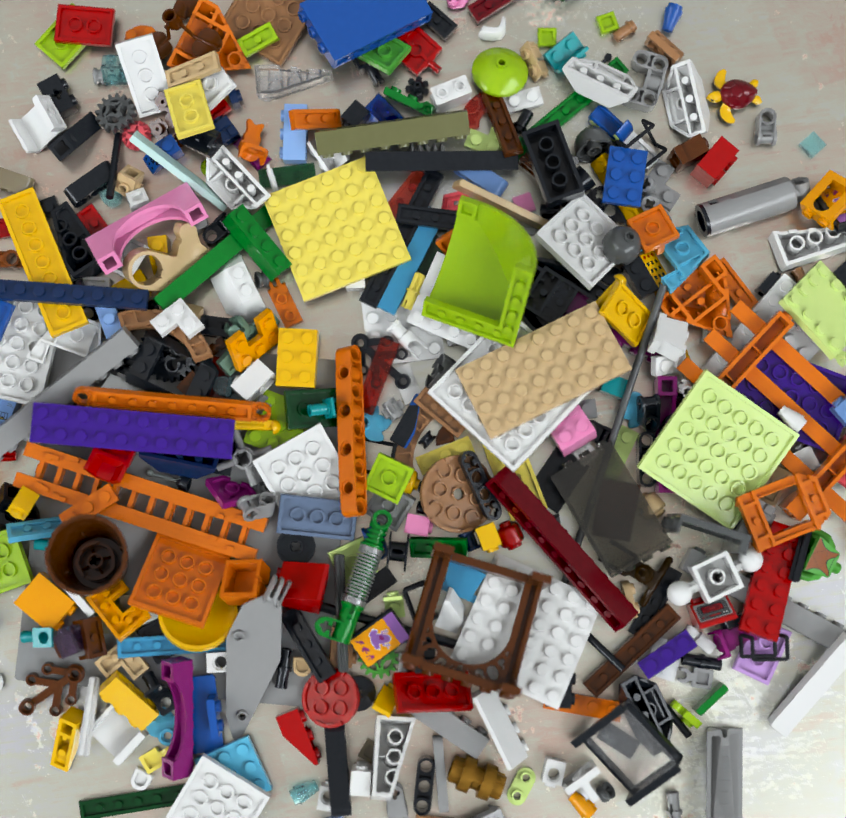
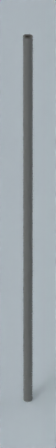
[561,284,667,584]

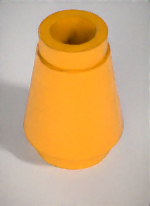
[568,791,598,818]

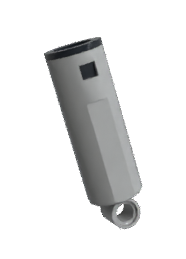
[695,177,810,238]

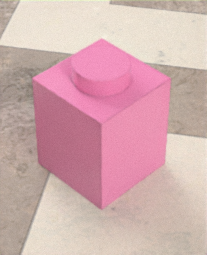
[404,513,433,537]

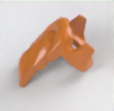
[238,119,269,166]

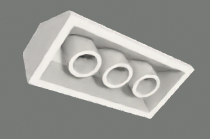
[471,690,529,771]

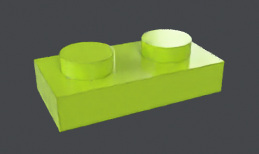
[237,22,280,58]

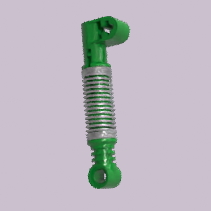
[314,510,392,645]

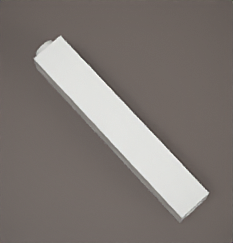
[768,631,846,737]

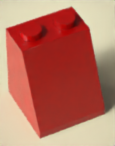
[272,561,330,614]

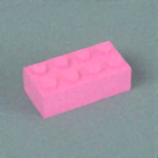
[550,404,597,457]

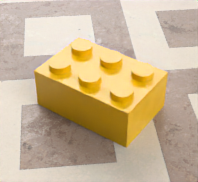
[275,328,319,389]

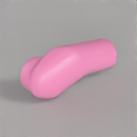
[446,0,469,10]

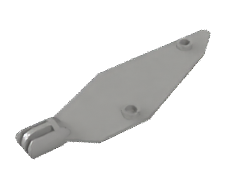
[226,574,292,740]

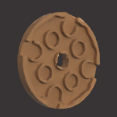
[420,455,493,533]

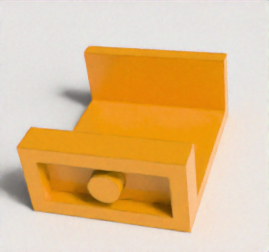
[14,572,78,632]

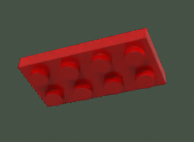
[392,671,474,713]

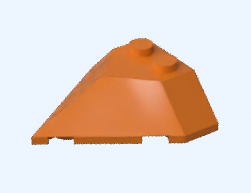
[166,0,251,71]
[660,254,733,338]

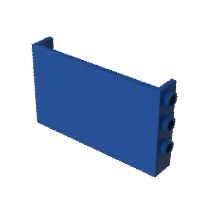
[298,0,433,69]

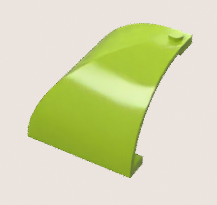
[421,195,537,347]

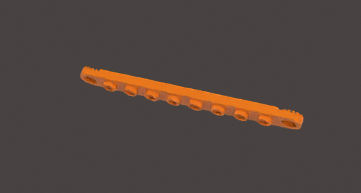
[72,386,272,423]

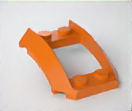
[735,473,831,553]

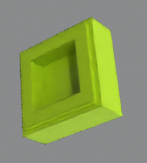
[595,11,620,36]
[537,28,557,48]

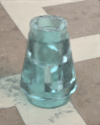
[289,780,319,805]

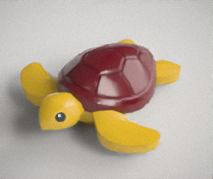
[706,69,762,124]

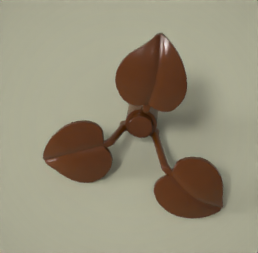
[152,0,223,60]

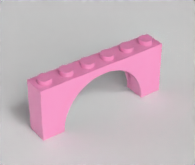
[85,182,209,275]

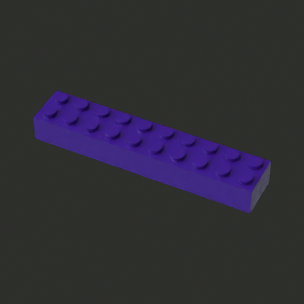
[29,402,236,459]

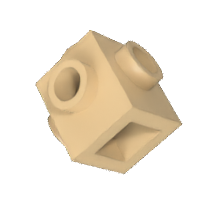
[115,164,145,197]

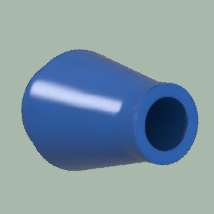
[662,3,683,33]

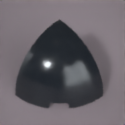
[0,482,41,531]

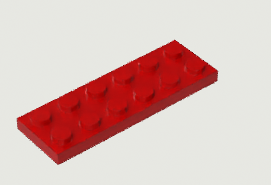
[738,521,799,642]

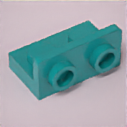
[542,31,589,74]

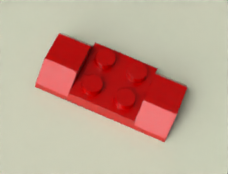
[84,448,137,484]

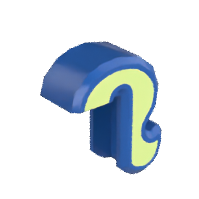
[588,105,633,143]

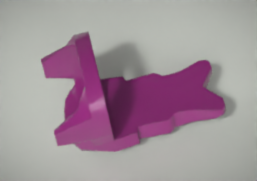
[707,626,758,660]

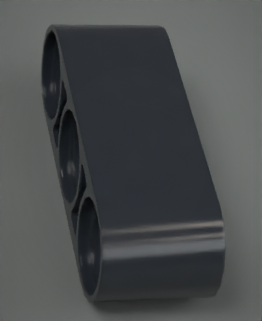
[63,161,118,208]
[636,431,657,488]
[413,754,435,816]

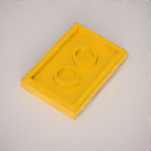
[598,281,650,347]

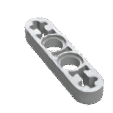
[432,735,449,813]

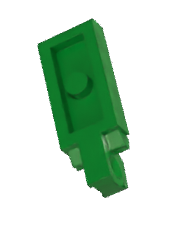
[383,86,435,115]

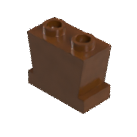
[667,133,710,174]

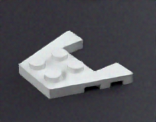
[26,318,101,384]

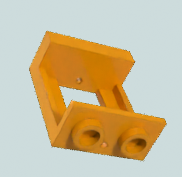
[800,170,846,231]

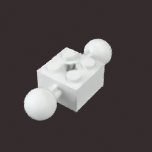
[667,547,763,606]

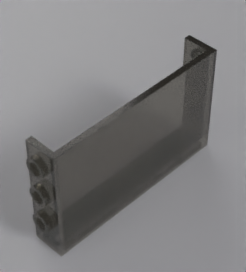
[550,439,672,578]

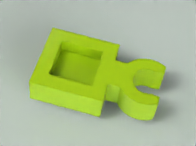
[669,699,702,729]

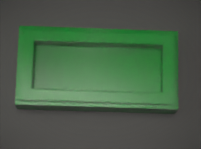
[692,682,729,716]

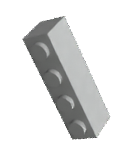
[411,711,490,759]

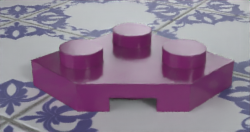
[205,475,256,509]

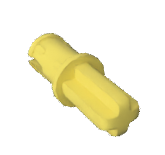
[401,272,425,310]

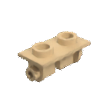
[519,41,549,83]

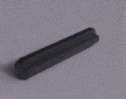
[788,532,812,582]

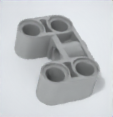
[623,50,669,113]

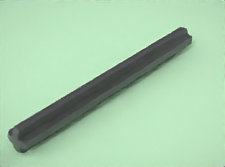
[334,554,349,672]

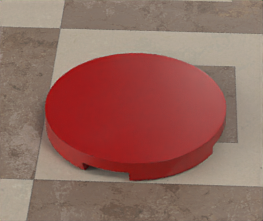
[302,668,360,728]

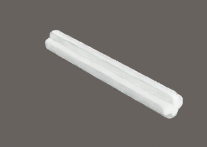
[77,677,101,756]

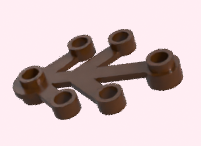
[19,662,85,716]

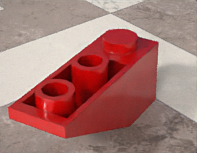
[276,707,322,766]

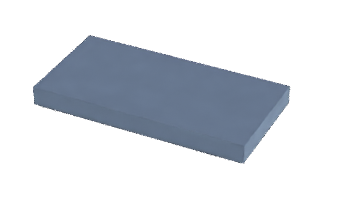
[276,494,357,541]

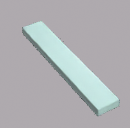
[129,130,227,212]

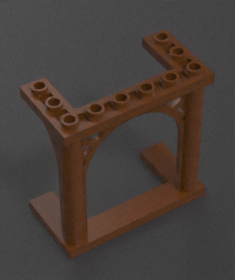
[399,542,553,700]

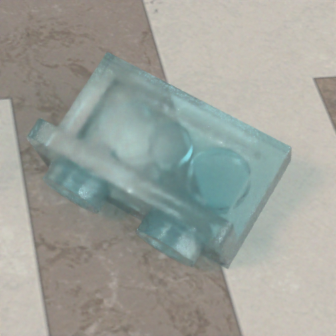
[101,55,128,85]

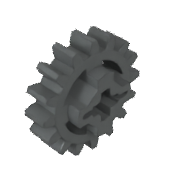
[95,93,137,134]

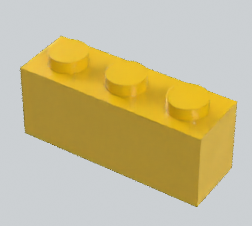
[99,670,159,731]

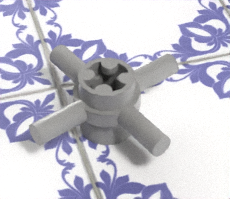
[217,430,273,487]

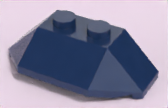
[138,452,220,479]

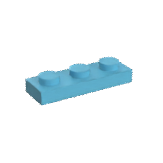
[6,516,62,543]

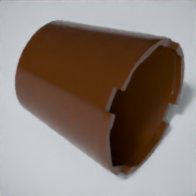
[45,514,129,596]

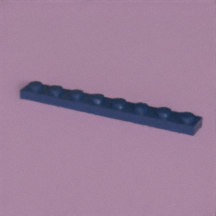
[0,279,149,311]

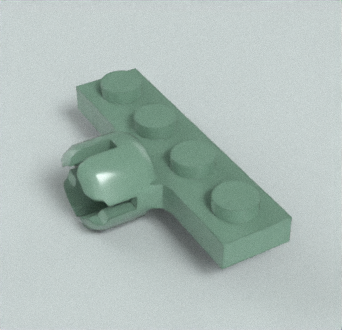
[216,308,280,376]

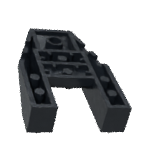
[522,256,608,331]

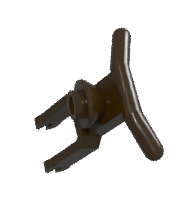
[598,539,673,607]

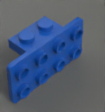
[193,674,224,754]

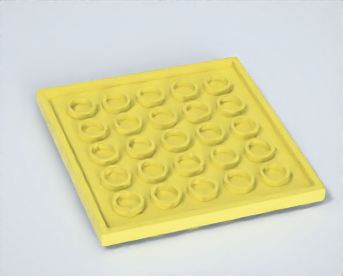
[264,157,411,303]

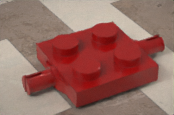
[397,27,443,77]

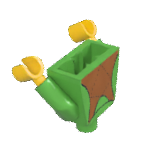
[800,520,842,581]

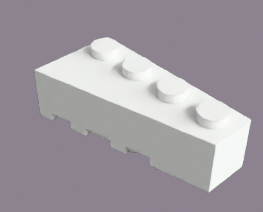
[768,227,846,273]
[370,715,416,801]

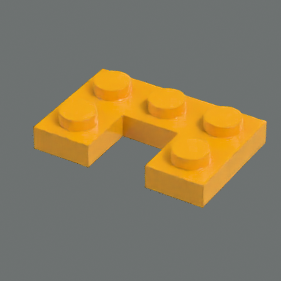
[225,308,279,373]
[85,580,152,642]

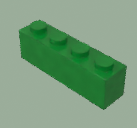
[222,204,292,282]

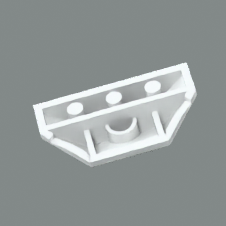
[562,57,638,108]
[662,59,711,138]
[206,145,271,211]
[210,252,266,323]

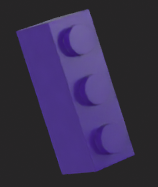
[637,629,698,679]

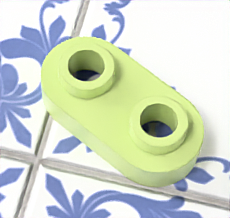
[507,766,536,805]

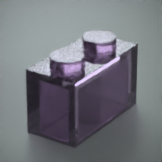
[52,624,84,659]

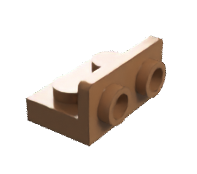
[644,30,684,68]

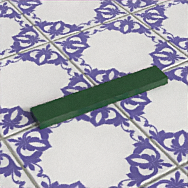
[78,783,186,818]

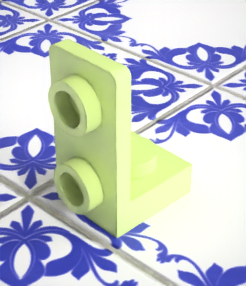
[383,590,406,618]

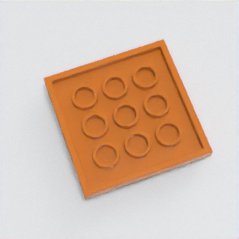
[128,533,231,629]

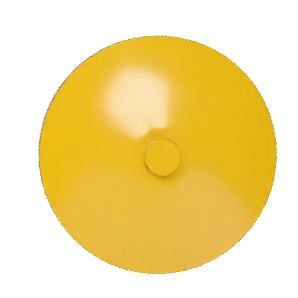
[158,586,238,652]

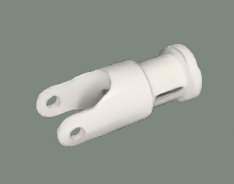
[386,318,428,359]

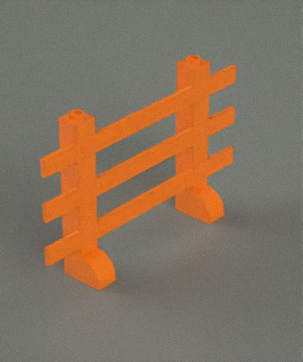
[677,300,846,521]

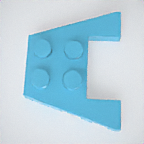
[640,225,710,294]

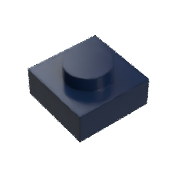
[229,89,243,110]

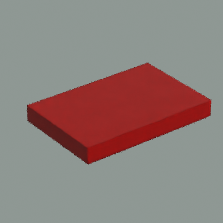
[54,4,116,48]

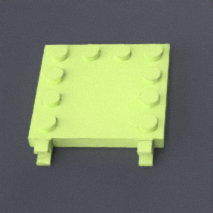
[778,260,846,367]

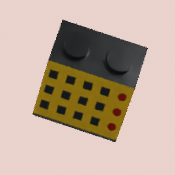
[620,251,667,301]

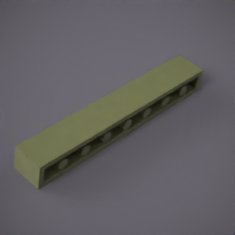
[314,109,470,158]

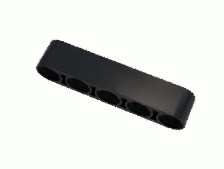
[324,725,352,818]

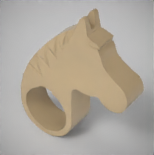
[122,220,210,291]

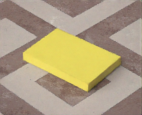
[164,79,215,140]

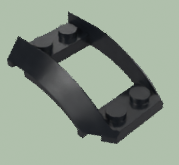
[126,329,220,397]

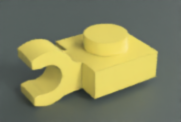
[138,746,169,774]

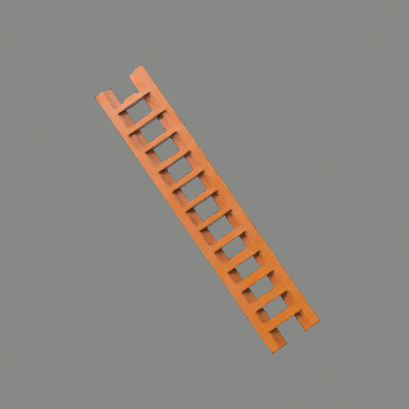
[12,441,270,560]

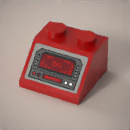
[686,595,738,629]

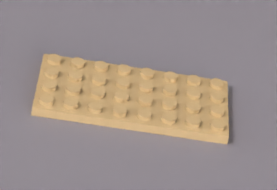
[455,301,632,440]

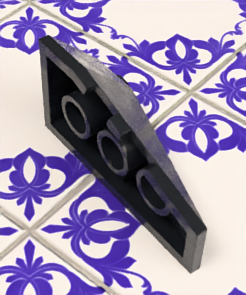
[50,201,103,279]

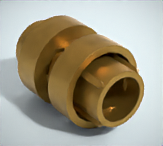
[447,755,507,801]

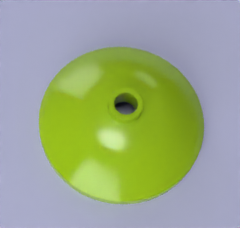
[472,47,528,97]

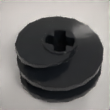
[353,676,376,712]

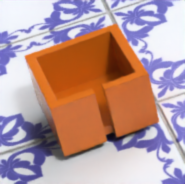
[219,559,271,606]

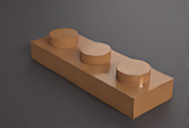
[413,386,465,439]

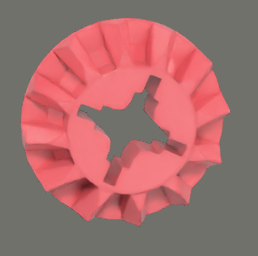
[122,120,152,151]

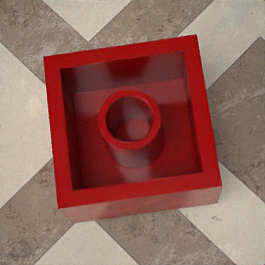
[690,136,740,188]

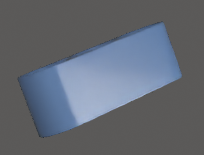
[453,171,509,197]

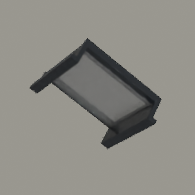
[571,697,683,807]

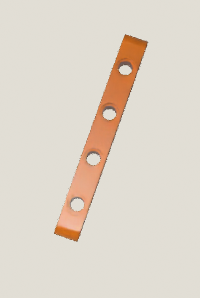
[335,345,367,518]

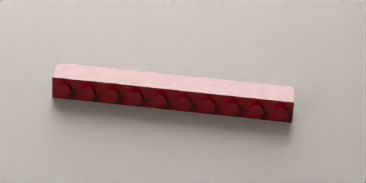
[485,466,638,632]

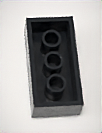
[521,119,585,209]

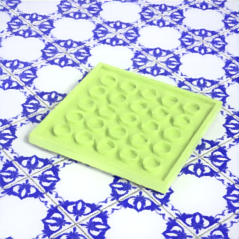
[637,369,800,530]

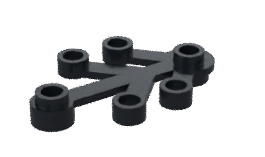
[351,333,411,389]

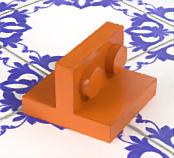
[626,204,680,256]

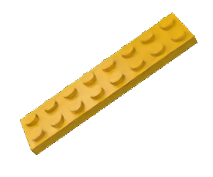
[0,187,89,338]

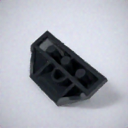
[619,675,673,756]

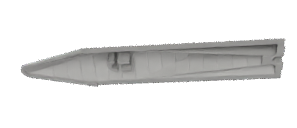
[706,727,743,818]

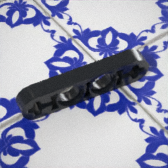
[458,451,502,521]

